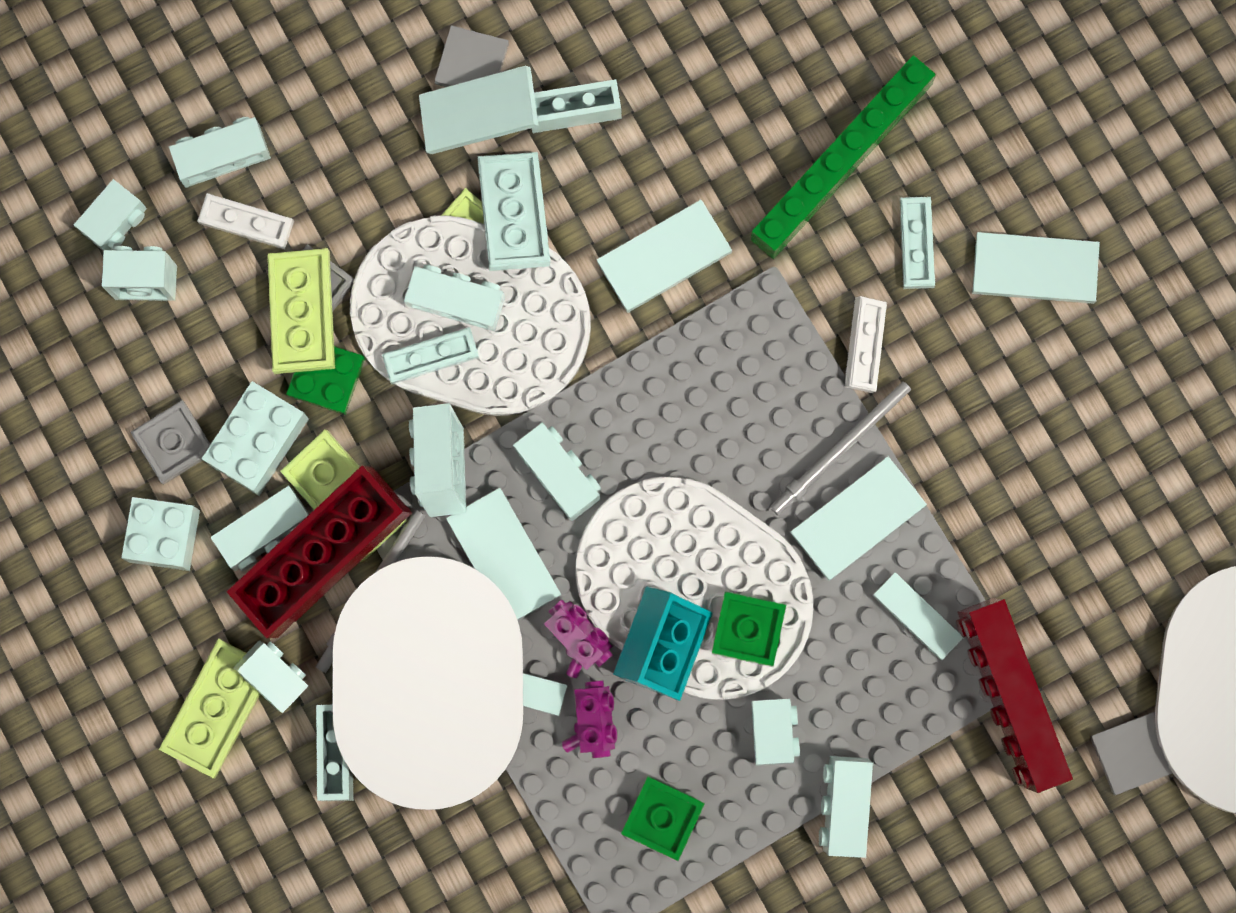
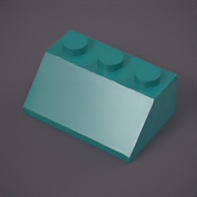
[613,586,713,701]

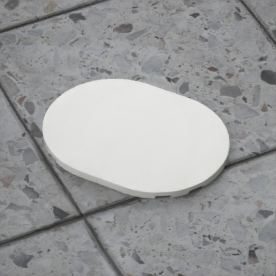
[350,216,591,416]
[576,477,813,700]
[333,557,523,810]
[1155,566,1236,814]

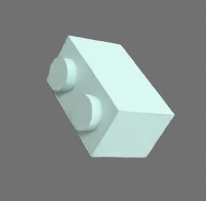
[74,179,147,251]
[233,641,308,713]
[751,699,800,766]

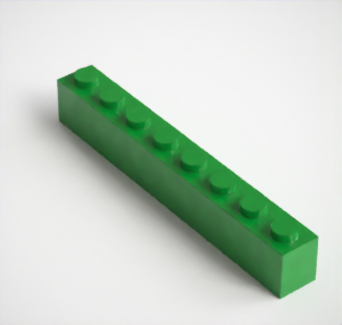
[751,55,936,260]

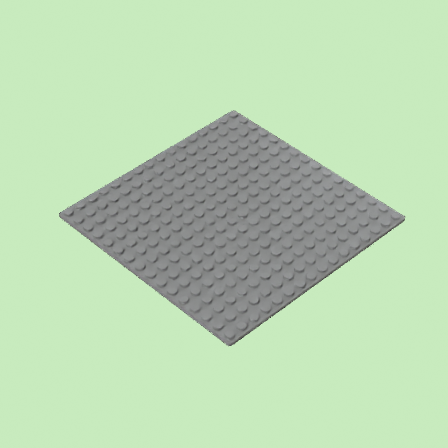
[377,267,993,913]

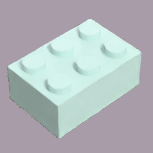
[202,381,309,496]
[409,403,466,517]

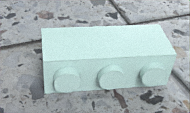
[532,79,622,133]
[169,117,271,188]
[404,264,505,332]
[513,422,601,522]
[211,486,309,571]
[316,704,354,801]
[819,756,873,858]

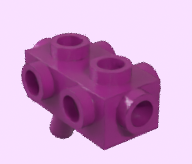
[544,599,613,678]
[562,680,617,758]

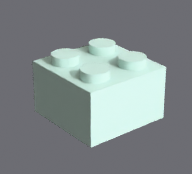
[102,246,177,301]
[122,497,200,571]

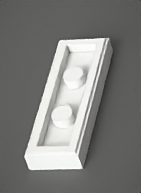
[197,193,294,249]
[844,296,887,393]

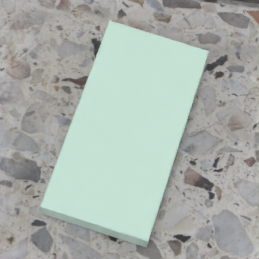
[419,65,539,154]
[478,152,550,271]
[597,200,732,313]
[972,232,1100,304]
[790,456,927,581]
[446,488,562,621]

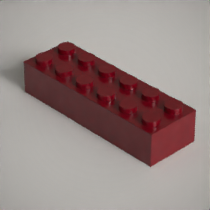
[227,465,412,639]
[956,598,1073,793]

